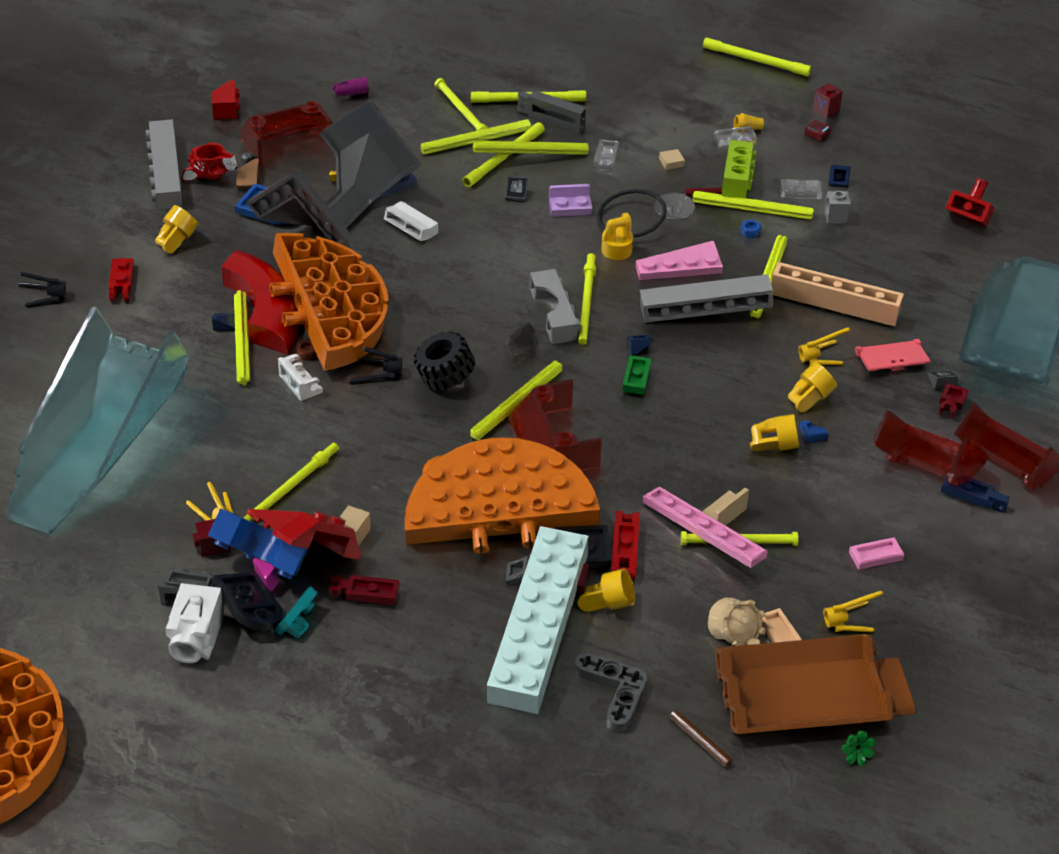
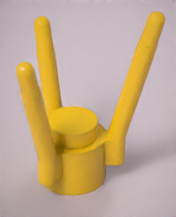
[798,327,850,366]
[186,482,233,521]
[824,591,883,632]

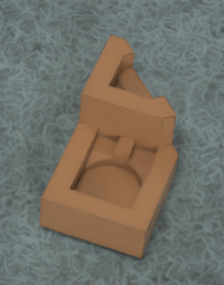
[236,159,259,190]

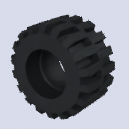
[413,331,476,390]

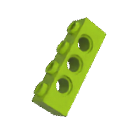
[721,140,757,198]

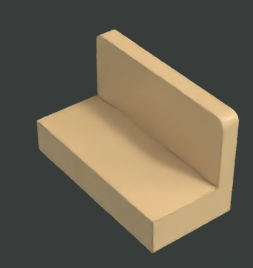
[702,487,749,526]

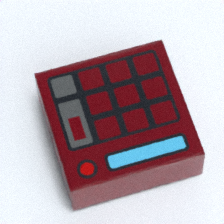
[804,120,832,141]

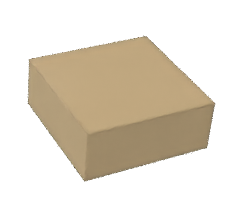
[659,149,685,170]

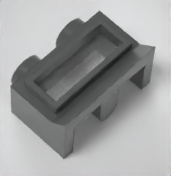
[158,568,213,606]

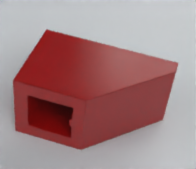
[212,80,240,120]

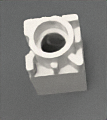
[166,583,224,663]

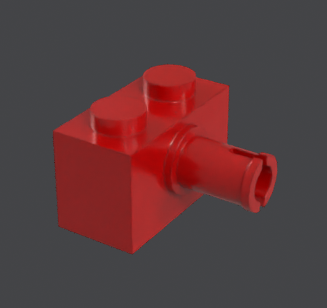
[945,178,995,227]

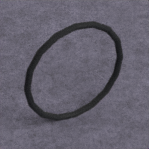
[597,189,667,238]

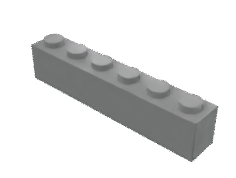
[146,119,183,210]
[640,274,773,323]

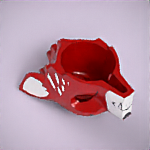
[181,142,238,182]

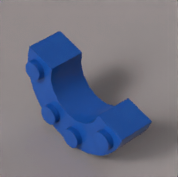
[208,508,308,579]

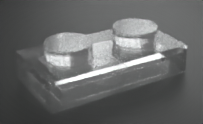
[713,126,757,148]
[593,139,619,171]
[780,179,822,200]

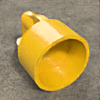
[155,205,199,253]
[601,213,633,260]
[788,362,838,413]
[750,414,799,451]
[578,569,635,612]

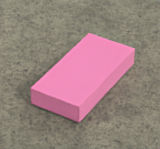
[849,537,905,570]

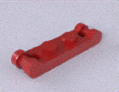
[611,510,640,580]

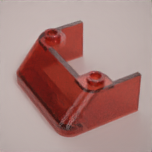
[240,101,332,167]
[509,379,602,471]
[954,403,1059,490]
[871,410,989,487]

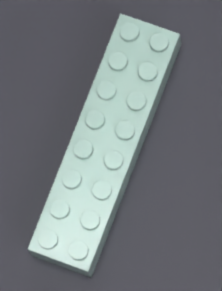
[487,526,588,714]

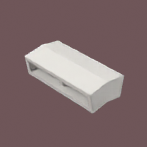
[384,201,438,241]

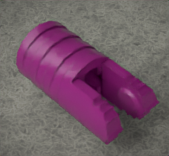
[332,77,369,97]

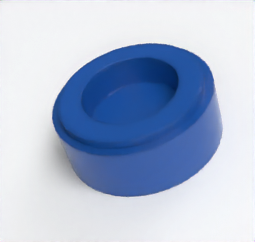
[740,220,762,238]

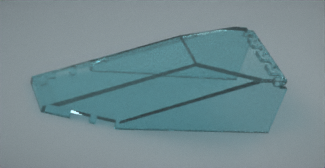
[959,256,1059,385]
[7,307,189,534]

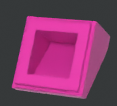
[253,558,279,592]

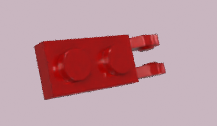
[109,258,134,301]

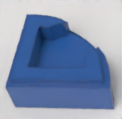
[799,421,829,442]

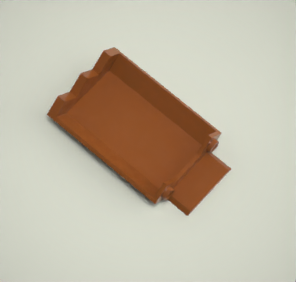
[715,634,916,734]

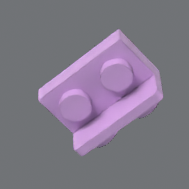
[549,184,592,217]

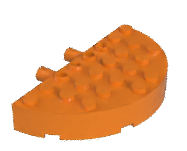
[269,233,388,371]
[405,438,600,554]
[0,648,67,824]

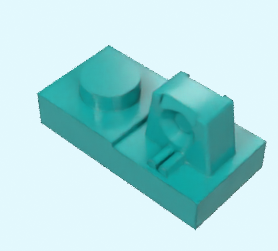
[274,586,318,639]

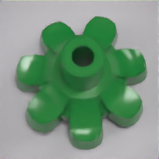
[842,731,876,766]

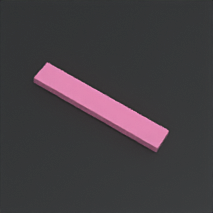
[643,486,768,568]

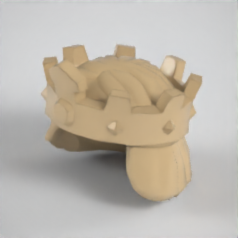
[708,597,766,646]

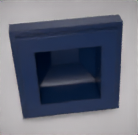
[828,165,851,187]

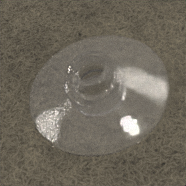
[654,192,695,220]

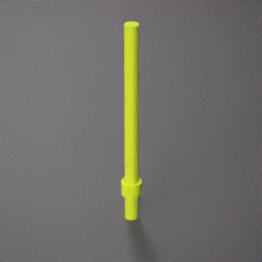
[578,253,597,345]
[243,442,339,522]

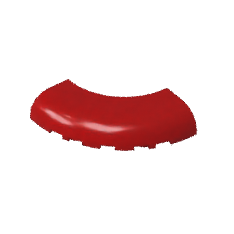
[221,250,301,355]

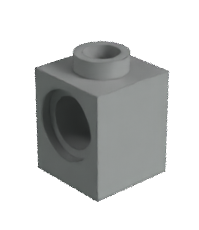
[824,191,851,223]

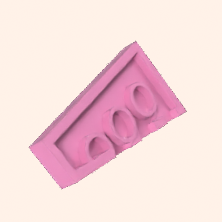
[636,241,723,280]

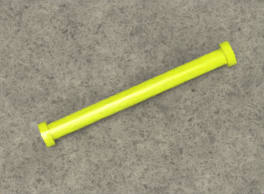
[434,78,488,131]
[681,531,798,546]

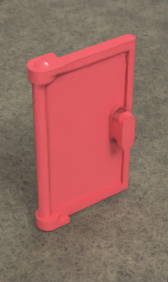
[855,339,930,371]

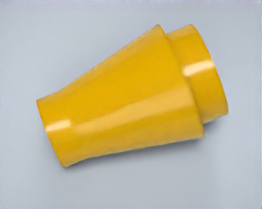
[734,113,764,133]

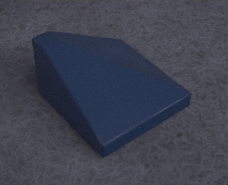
[212,313,235,330]
[627,334,653,355]

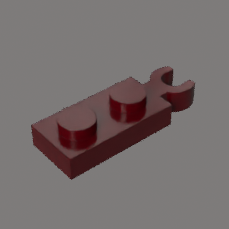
[329,575,400,605]

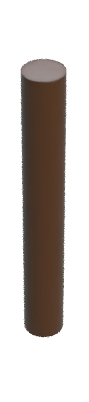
[670,710,733,768]

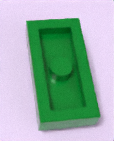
[622,355,652,395]

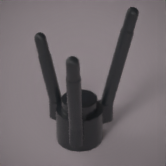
[18,272,66,307]
[349,347,403,383]

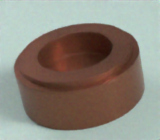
[296,340,317,361]

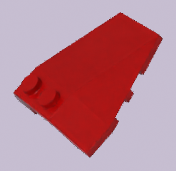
[247,509,361,560]

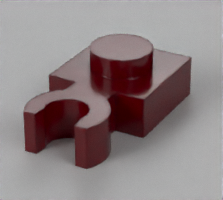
[938,383,969,419]

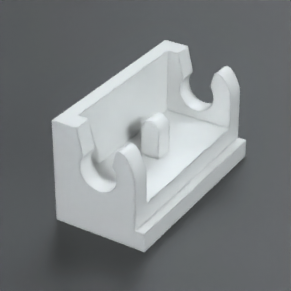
[278,354,323,401]

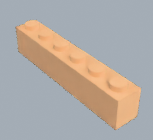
[771,262,904,326]

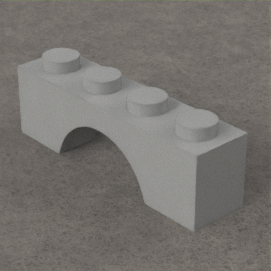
[530,269,581,344]

